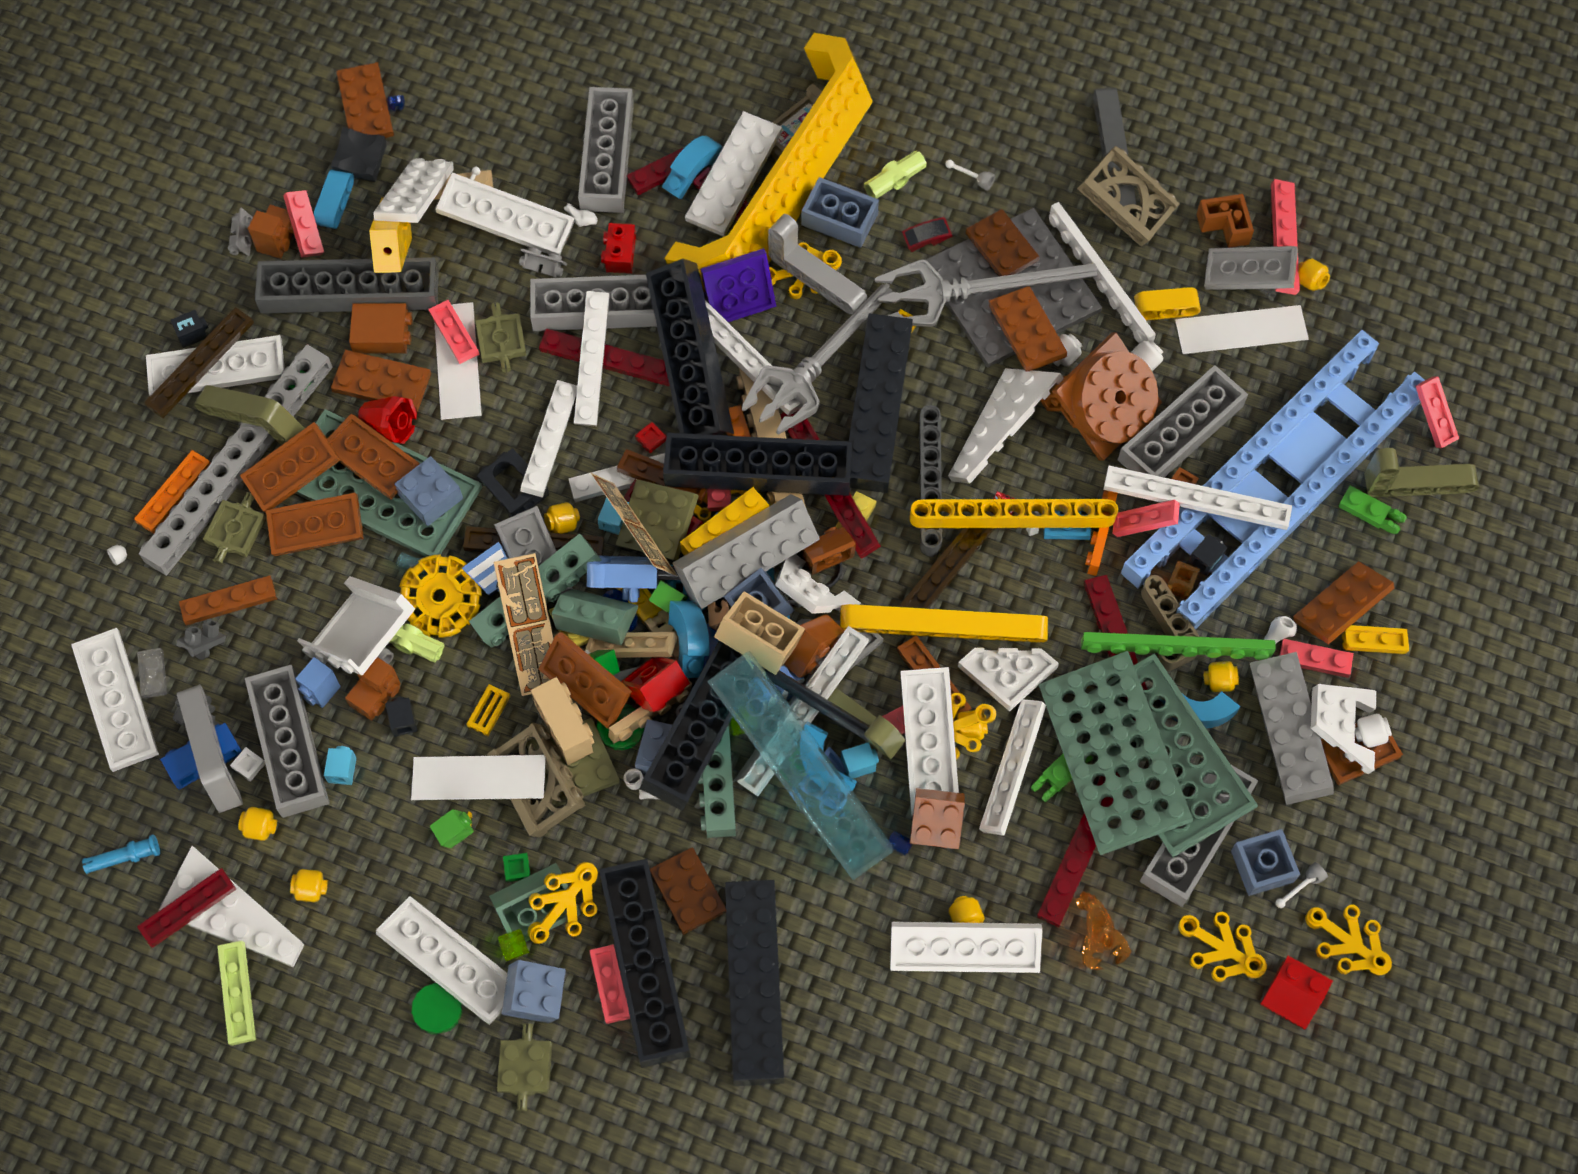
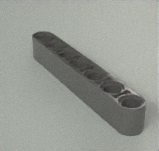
[1093,87,1137,216]
[919,405,942,557]

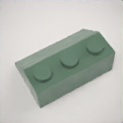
[552,589,638,646]
[489,863,581,948]

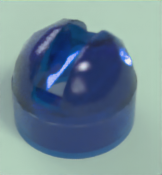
[387,95,405,111]

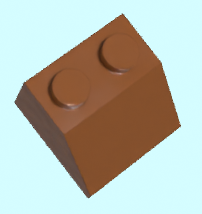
[801,527,856,575]

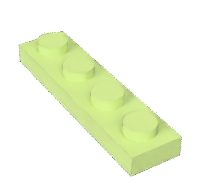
[218,941,256,1045]

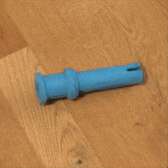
[82,834,160,874]

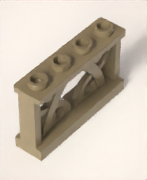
[1077,146,1179,247]
[487,723,585,837]

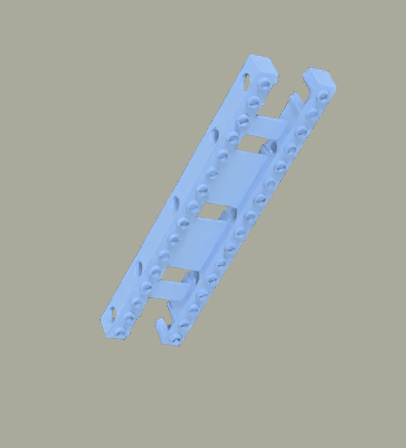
[1121,330,1425,630]

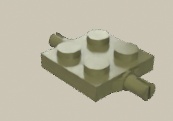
[475,303,527,373]
[203,492,266,564]
[497,1023,552,1111]

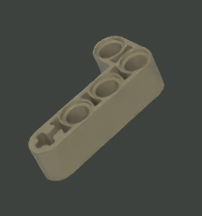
[1141,575,1199,671]

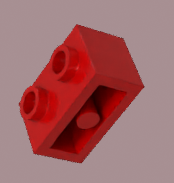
[601,223,636,274]

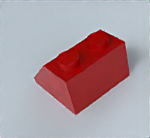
[621,657,690,712]
[1260,955,1333,1030]

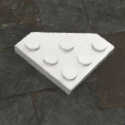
[958,648,1059,711]

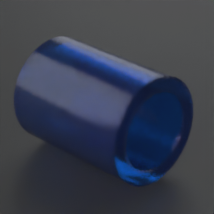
[886,830,913,856]

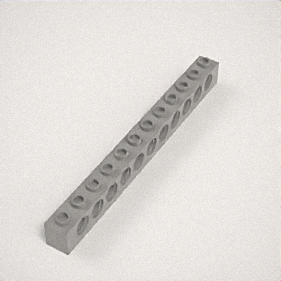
[139,345,333,576]

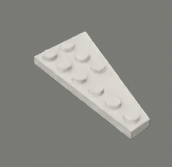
[948,368,1064,484]
[159,846,304,967]

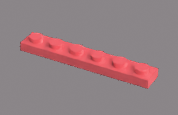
[1271,179,1300,295]

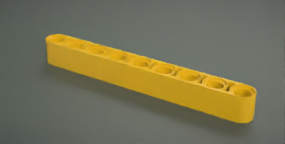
[910,499,1118,528]
[840,604,1048,643]

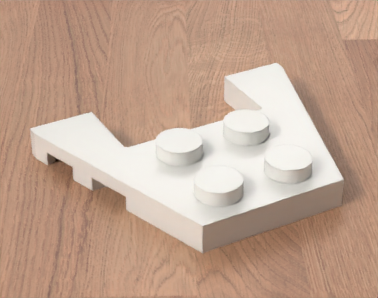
[775,554,860,614]
[1311,684,1376,774]

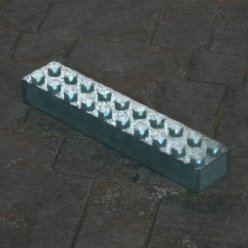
[707,650,894,880]

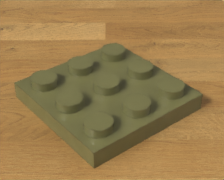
[616,480,699,561]
[525,718,620,807]

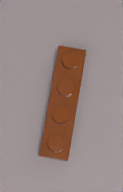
[179,576,277,625]
[897,635,972,721]

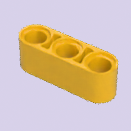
[1134,287,1201,320]

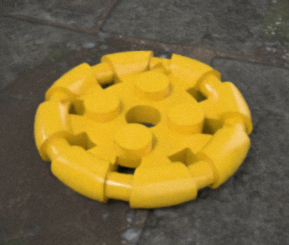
[399,554,482,638]

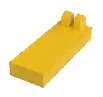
[1342,625,1409,654]

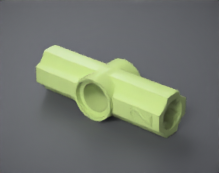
[864,151,927,199]
[389,624,444,663]

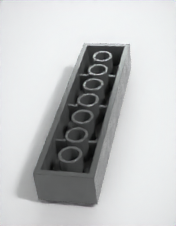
[255,257,439,313]

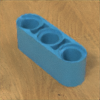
[313,169,354,229]

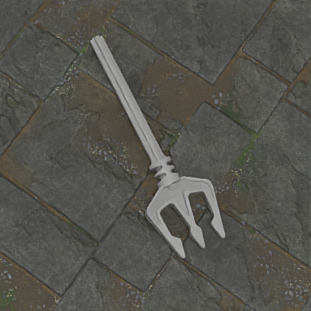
[874,260,1097,327]
[742,283,892,434]

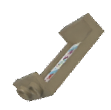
[771,84,822,161]

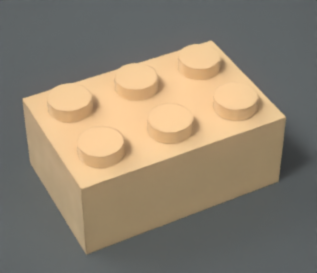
[714,591,805,675]
[531,677,595,766]

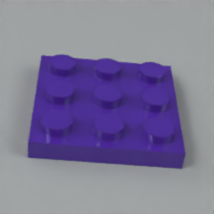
[700,248,776,322]

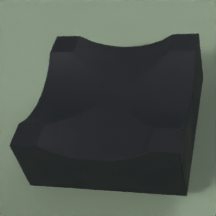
[331,127,387,182]

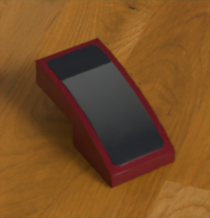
[902,217,953,252]

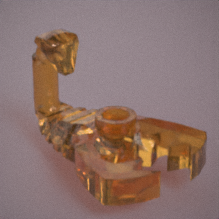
[1076,891,1132,970]

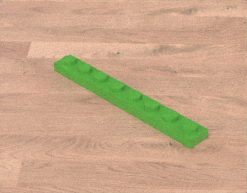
[1081,632,1276,660]

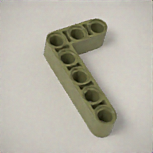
[194,385,305,445]
[1364,448,1479,497]
[828,688,906,759]

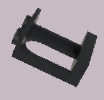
[477,448,549,518]

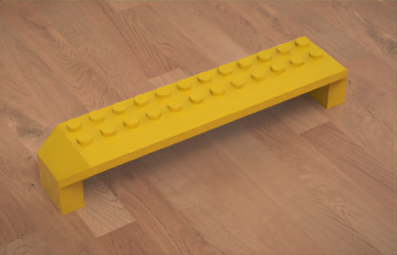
[664,33,873,292]

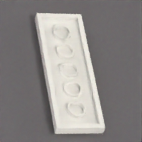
[685,111,782,237]
[373,158,454,223]
[436,173,575,256]
[146,335,285,396]
[71,628,159,772]
[901,667,959,816]
[376,896,507,1025]
[890,922,1042,973]

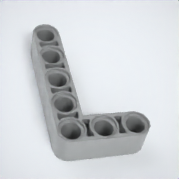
[768,214,867,314]
[177,684,243,813]

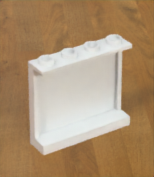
[297,576,415,675]

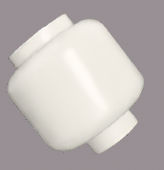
[1053,334,1082,367]
[1131,340,1163,371]
[1355,714,1392,748]

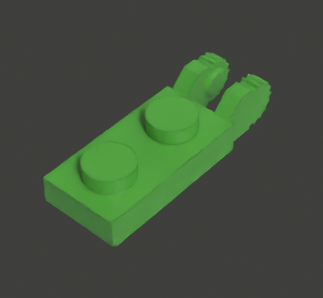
[1338,485,1406,534]
[1031,754,1093,802]

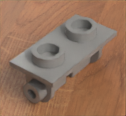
[228,208,253,256]
[519,247,567,278]

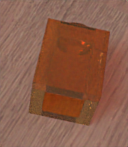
[1168,561,1200,599]

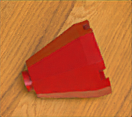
[358,396,417,444]

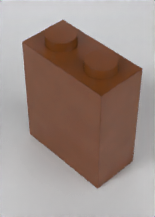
[349,303,412,353]

